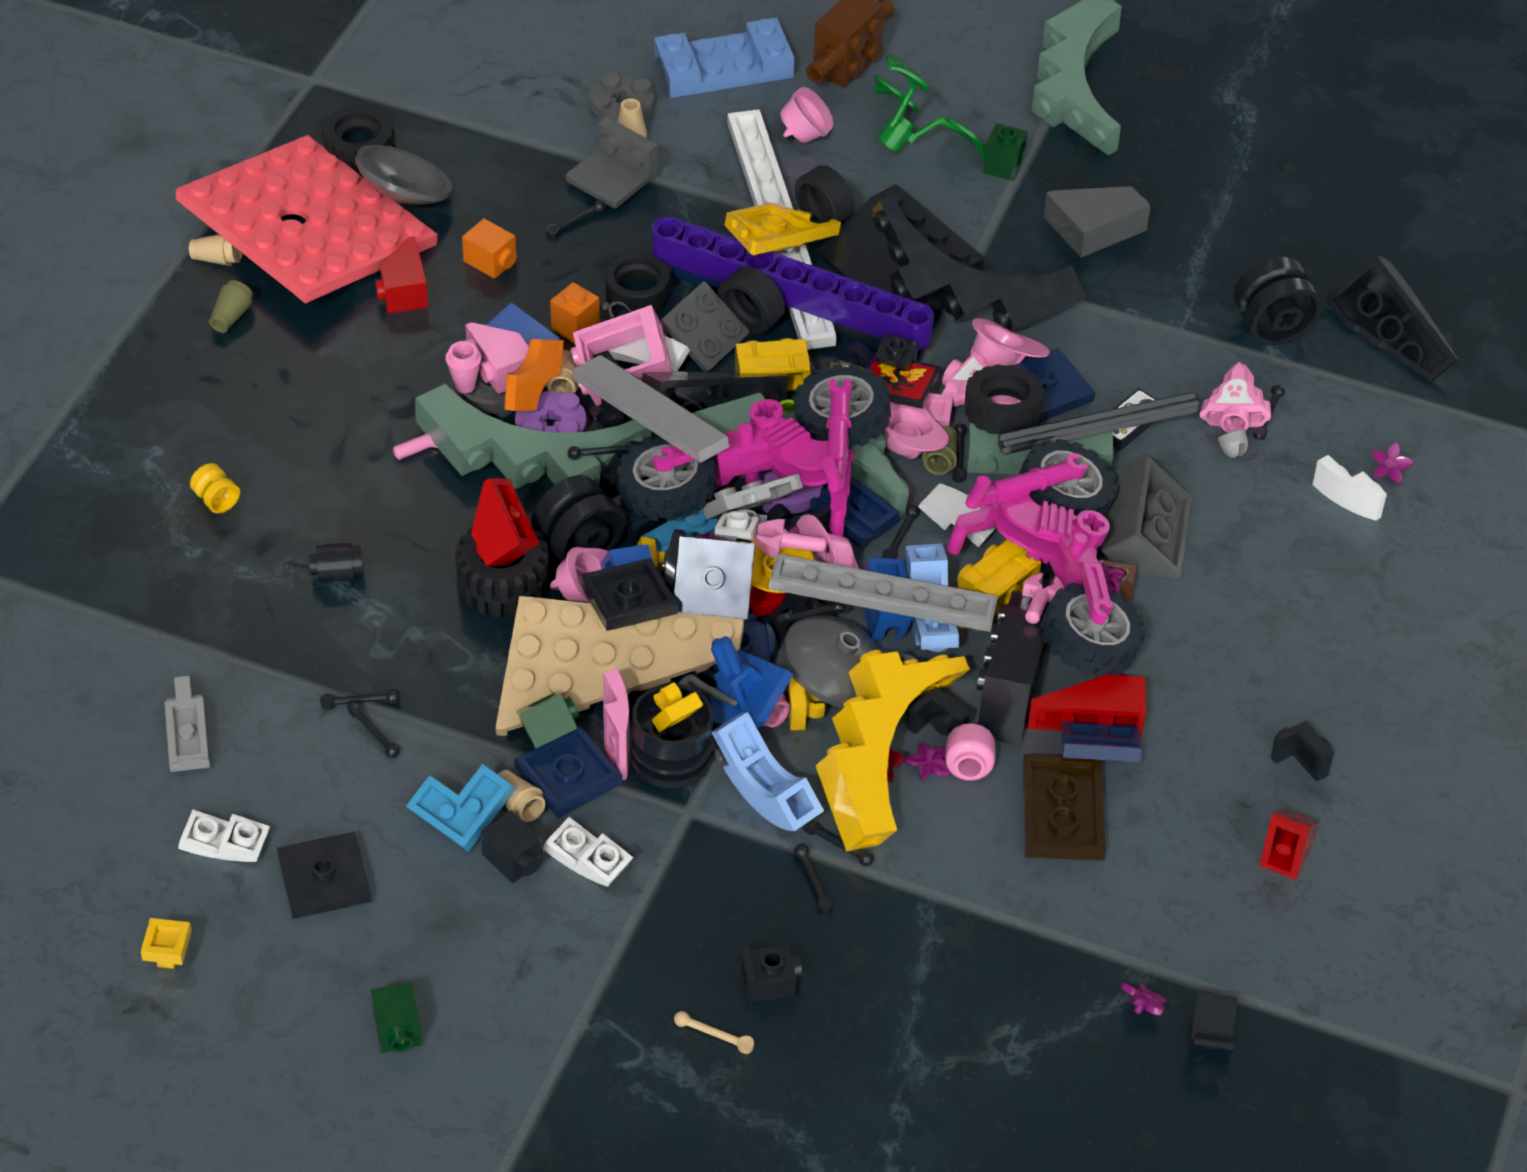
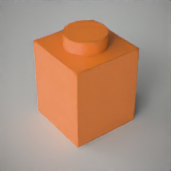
[462,218,517,279]
[550,282,600,344]

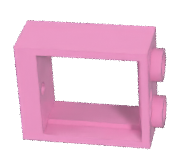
[571,305,674,406]

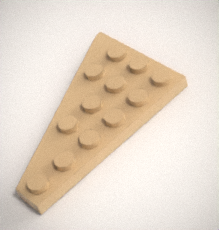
[495,596,744,736]

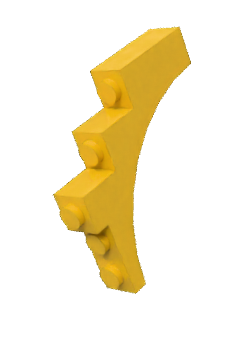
[815,650,970,851]

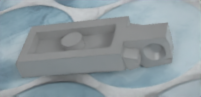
[164,676,210,772]

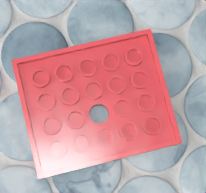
[176,135,438,303]

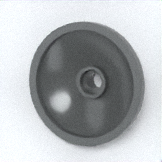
[355,145,452,205]
[783,615,880,708]

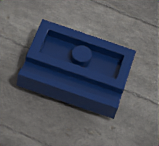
[810,476,899,548]
[1061,721,1142,762]

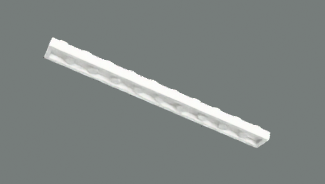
[727,109,836,350]

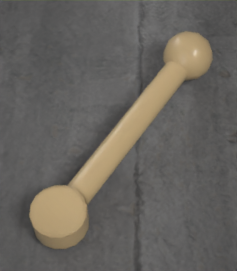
[674,1011,754,1054]

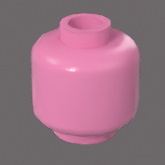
[945,723,996,781]

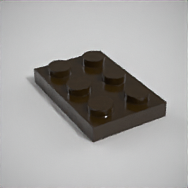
[1023,754,1105,861]

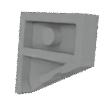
[703,474,803,519]

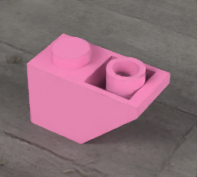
[464,323,529,394]

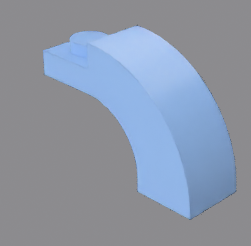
[905,544,959,652]
[711,712,824,831]

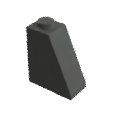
[1043,186,1151,258]

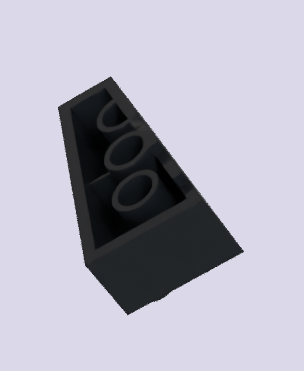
[976,591,1050,746]

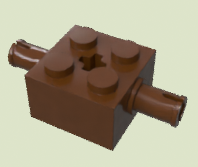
[806,0,895,88]

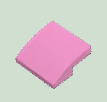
[603,668,629,780]

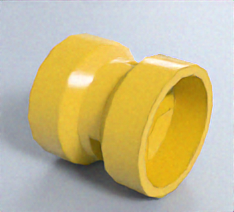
[190,463,240,514]

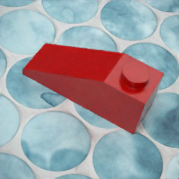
[1027,674,1146,736]

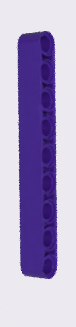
[652,217,934,350]

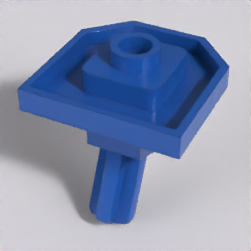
[709,636,793,728]

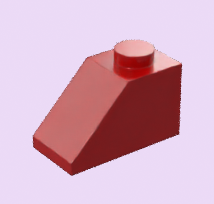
[375,236,428,313]
[471,478,540,566]
[1259,809,1318,880]

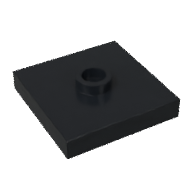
[580,558,678,631]
[277,831,372,919]

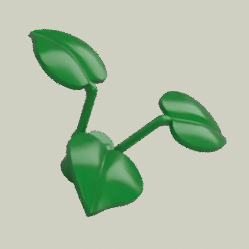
[874,54,985,162]

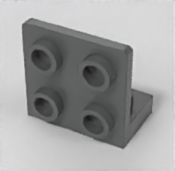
[566,116,658,208]
[660,281,749,372]

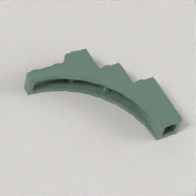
[1031,0,1122,156]
[415,384,652,489]
[692,393,910,518]

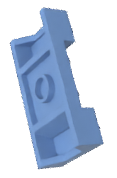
[654,18,794,98]

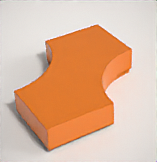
[505,339,564,411]

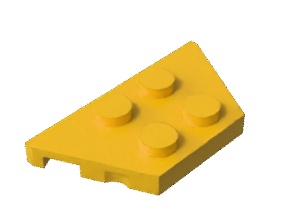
[724,203,841,255]

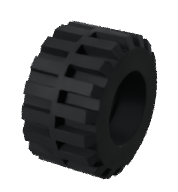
[455,525,549,617]

